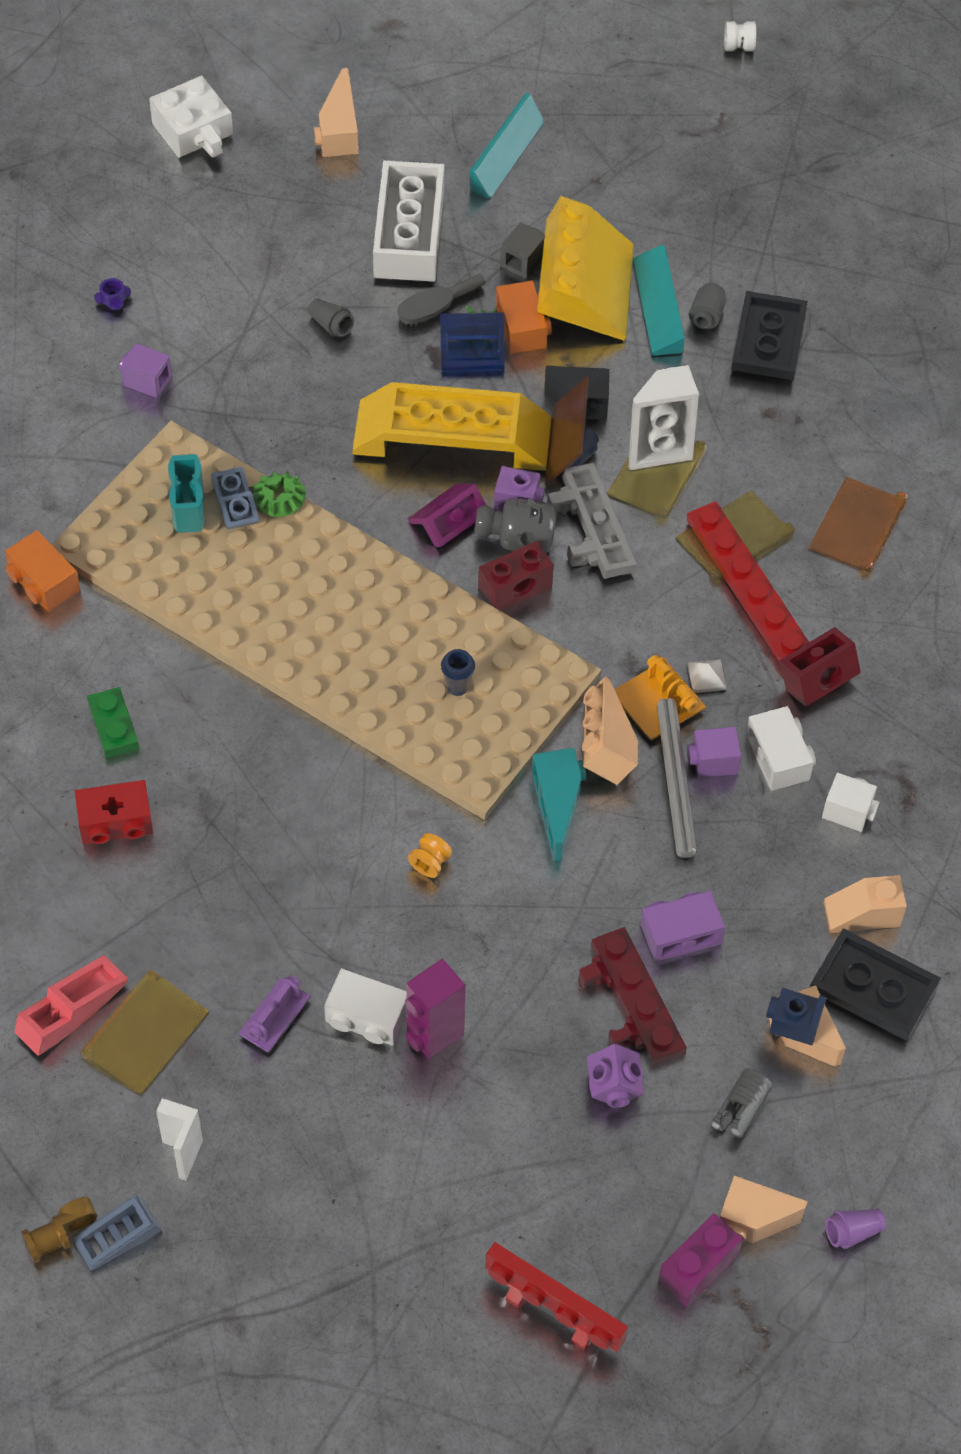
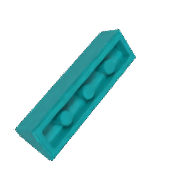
[470,93,544,198]
[633,245,685,356]

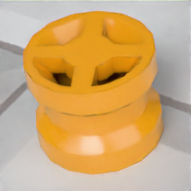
[408,833,453,878]

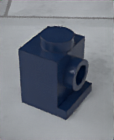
[766,988,826,1046]

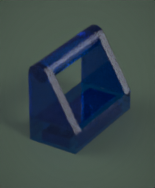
[440,313,505,372]

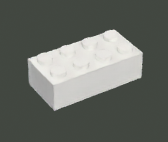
[373,160,444,281]

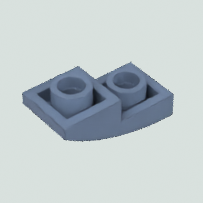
[211,466,259,530]

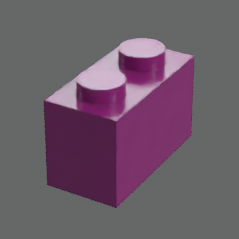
[658,1213,743,1308]

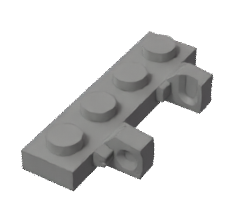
[547,463,637,579]

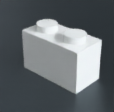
[746,706,816,791]
[324,968,407,1046]

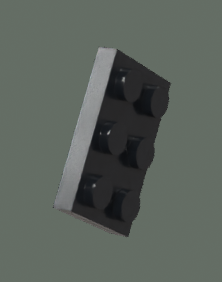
[731,291,808,380]
[810,928,941,1041]

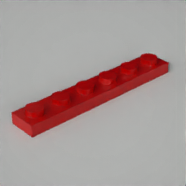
[687,501,809,663]

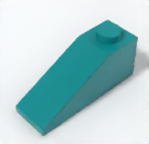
[532,748,586,862]

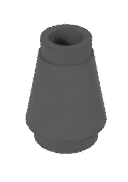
[308,298,354,337]

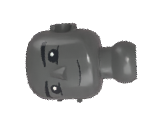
[474,498,556,553]

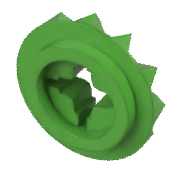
[253,471,306,517]

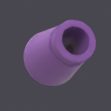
[825,1208,886,1249]

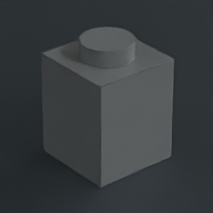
[500,222,545,279]

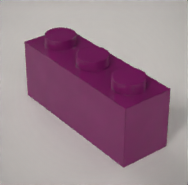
[405,958,466,1060]

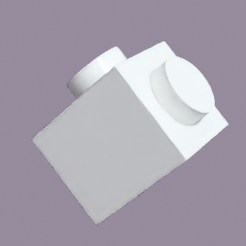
[822,773,880,832]

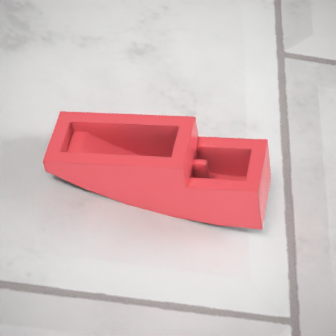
[14,955,128,1056]

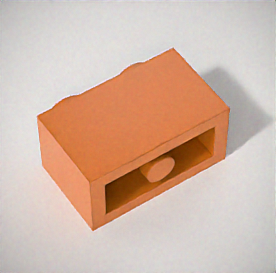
[496,281,552,354]
[4,530,81,612]

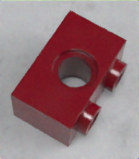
[478,541,554,611]
[780,627,861,707]

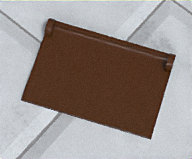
[545,376,589,489]

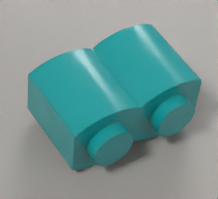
[168,454,205,533]

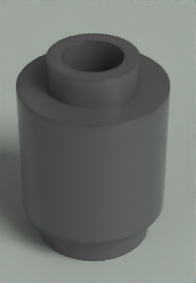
[689,283,727,329]

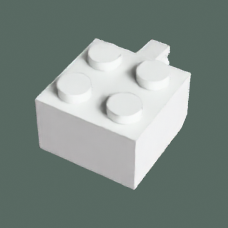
[149,76,233,158]

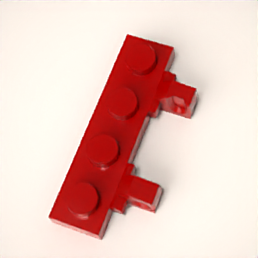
[485,1242,628,1353]

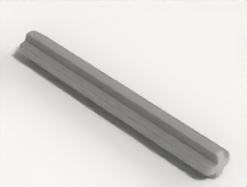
[657,698,697,858]

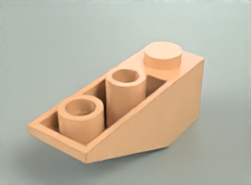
[582,676,638,785]

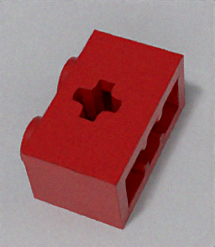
[74,780,153,844]

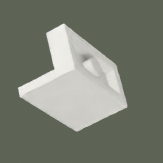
[156,1098,203,1181]

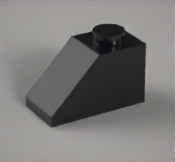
[544,366,610,419]

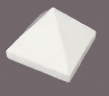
[687,659,726,693]

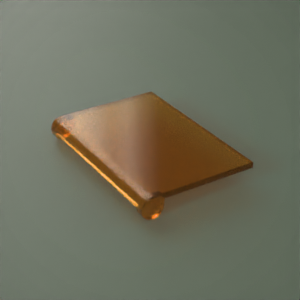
[809,477,909,572]

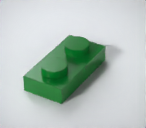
[87,687,139,759]

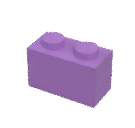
[640,890,725,963]

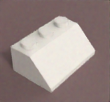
[628,365,699,470]

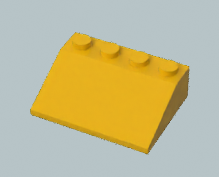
[537,196,634,341]

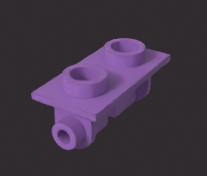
[238,975,311,1053]

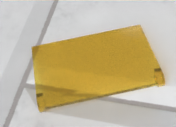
[607,440,707,519]
[675,490,795,581]
[80,970,209,1095]

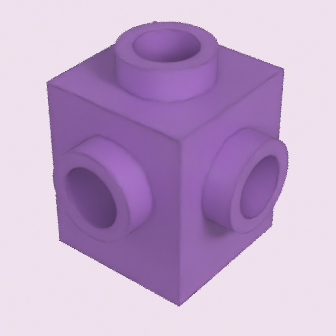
[587,1044,644,1108]

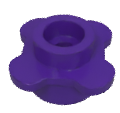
[94,278,131,310]

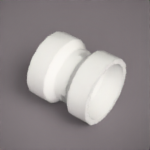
[724,21,756,51]

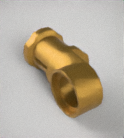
[21,1197,98,1263]

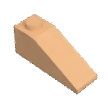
[314,68,359,157]

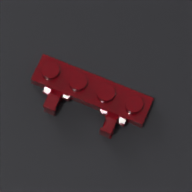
[578,927,687,1067]

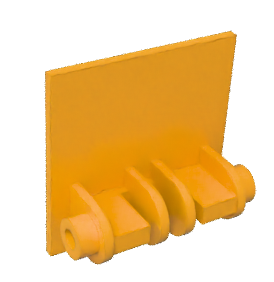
[614,655,706,741]

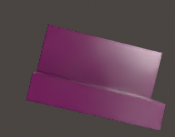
[407,484,486,547]

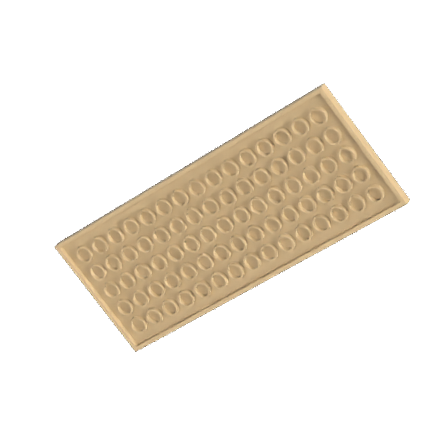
[51,421,602,821]

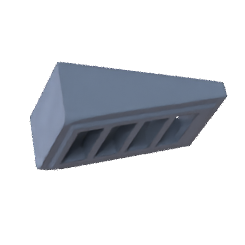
[72,1194,162,1271]

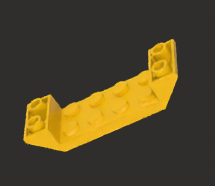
[352,382,552,471]

